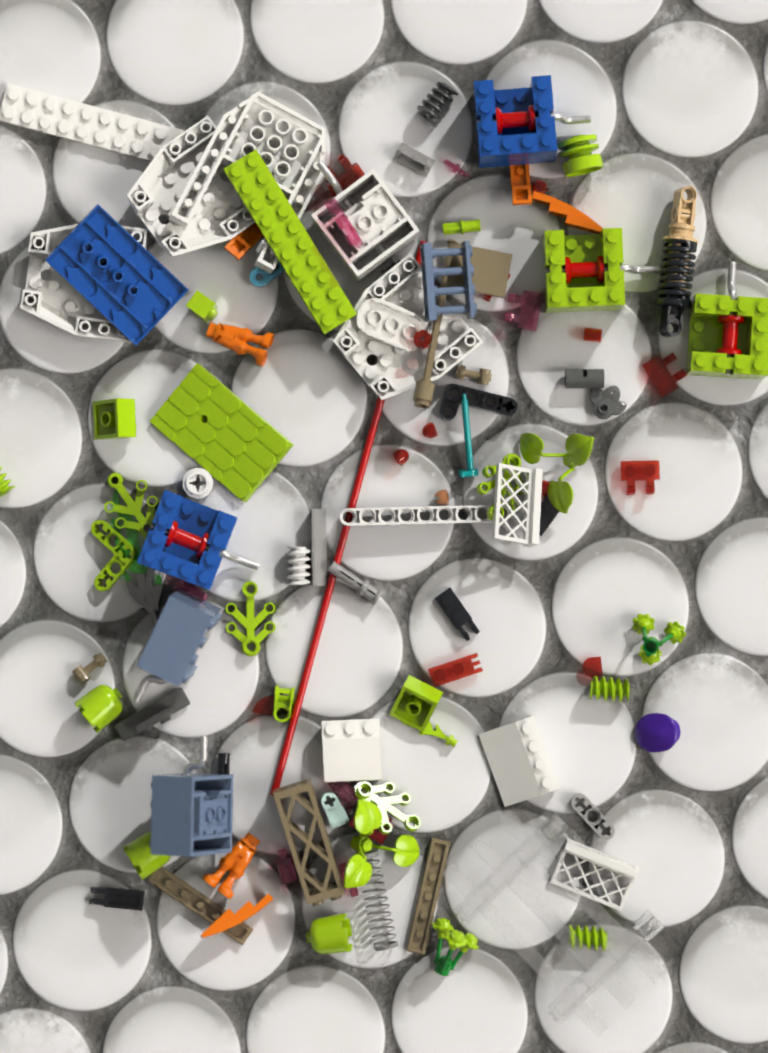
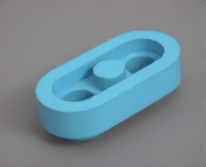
[250,261,284,287]

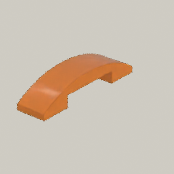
[510,164,532,205]
[224,223,263,261]

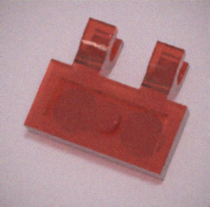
[326,154,365,197]
[642,353,687,398]
[620,460,660,495]

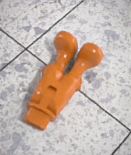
[206,322,274,367]
[202,832,261,899]

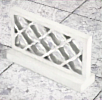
[492,463,543,548]
[550,838,639,911]

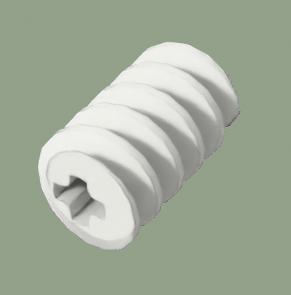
[286,546,311,585]

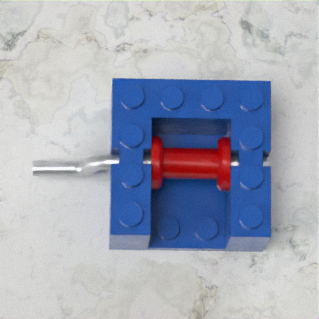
[473,75,591,168]
[136,490,259,590]

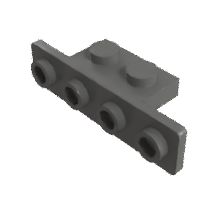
[115,688,190,741]

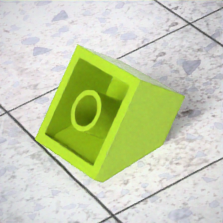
[92,398,136,440]
[389,675,443,732]

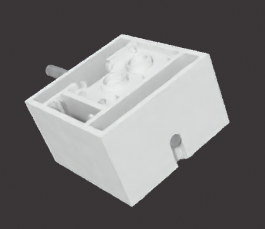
[311,161,420,282]

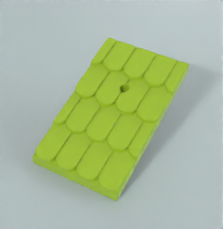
[150,363,294,502]

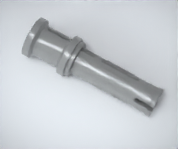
[327,561,383,605]

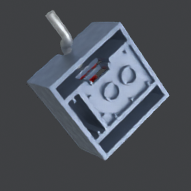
[132,589,222,703]
[150,736,233,857]

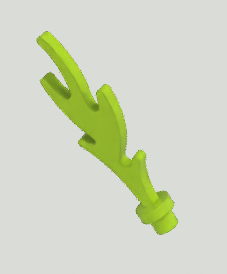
[401,721,458,747]

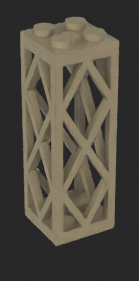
[273,778,345,906]

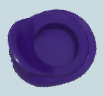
[635,713,681,753]

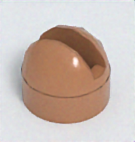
[434,489,449,505]

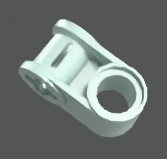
[321,791,350,829]

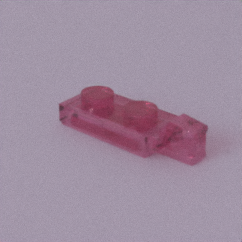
[325,198,364,248]

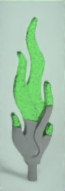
[110,489,163,626]

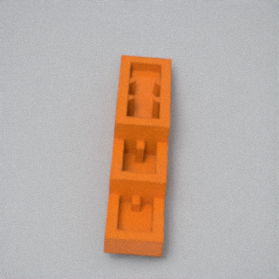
[532,191,603,234]
[200,893,273,939]

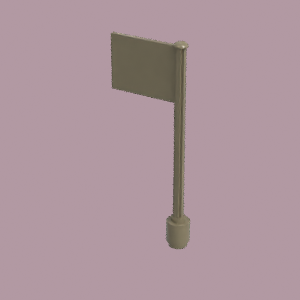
[413,239,512,409]

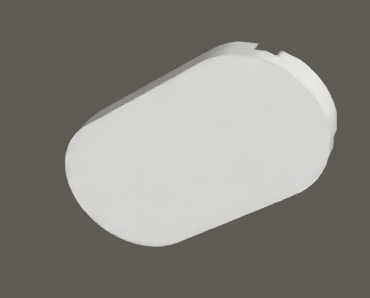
[355,298,430,351]

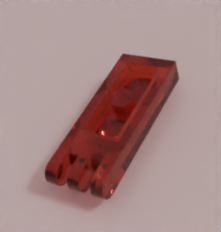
[428,653,483,687]

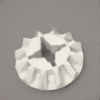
[183,468,213,499]

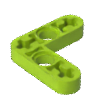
[91,520,138,591]

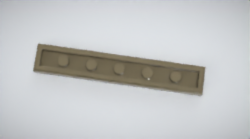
[406,837,451,955]
[148,866,253,946]

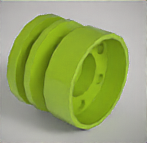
[557,134,604,177]

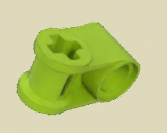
[273,685,295,723]

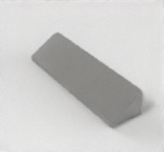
[311,509,327,586]

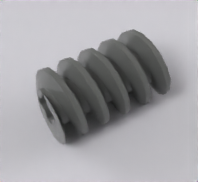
[417,82,458,124]

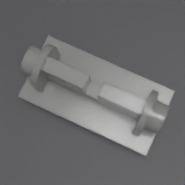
[393,143,435,177]

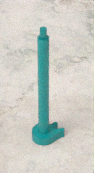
[459,394,478,478]

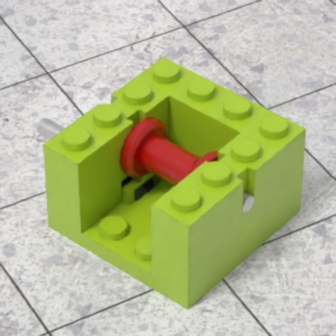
[542,228,659,313]
[686,261,768,380]

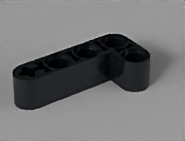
[440,384,518,421]

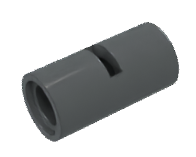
[565,369,604,388]

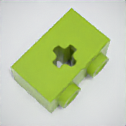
[186,290,218,323]

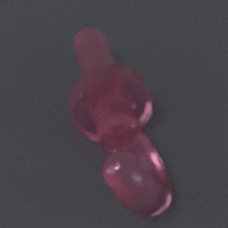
[444,159,470,178]

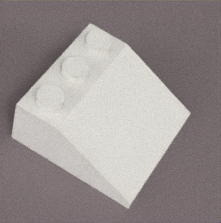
[321,719,382,783]

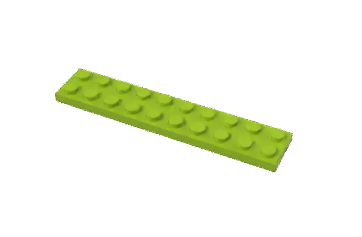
[223,149,357,334]

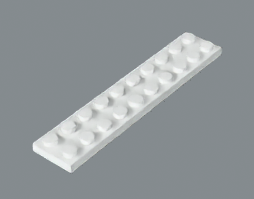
[0,83,185,162]

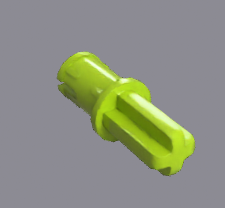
[442,219,481,235]

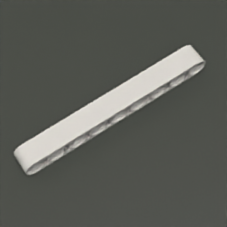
[339,505,509,526]

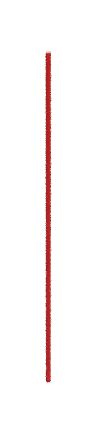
[270,241,427,795]

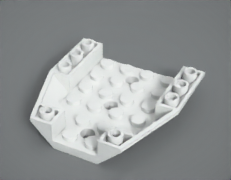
[127,115,255,257]
[20,224,148,343]
[333,253,483,400]

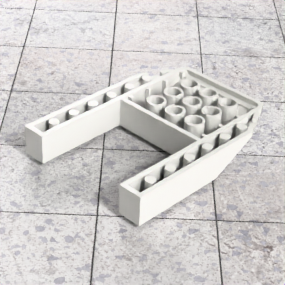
[169,92,325,274]

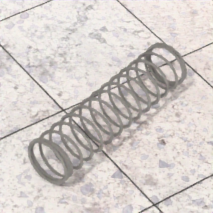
[362,851,399,951]

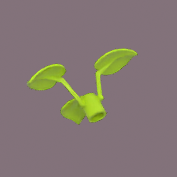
[519,433,594,514]
[344,799,420,888]

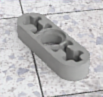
[571,793,615,840]

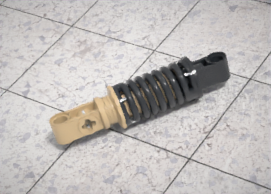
[655,186,698,338]

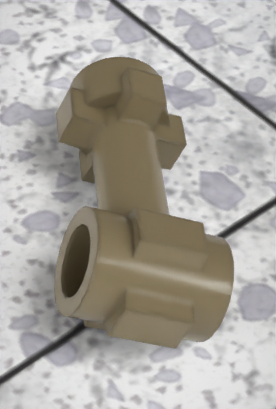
[455,365,492,385]
[72,653,108,684]

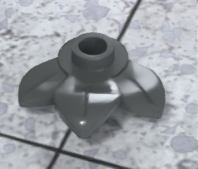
[590,386,627,419]

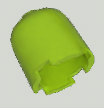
[74,684,123,733]
[122,831,171,880]
[306,913,353,954]

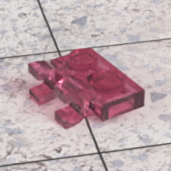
[504,290,543,332]

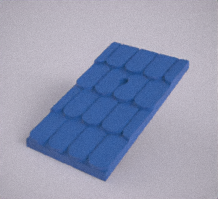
[44,204,189,346]

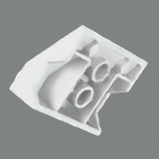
[478,715,560,807]

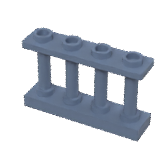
[420,241,477,322]

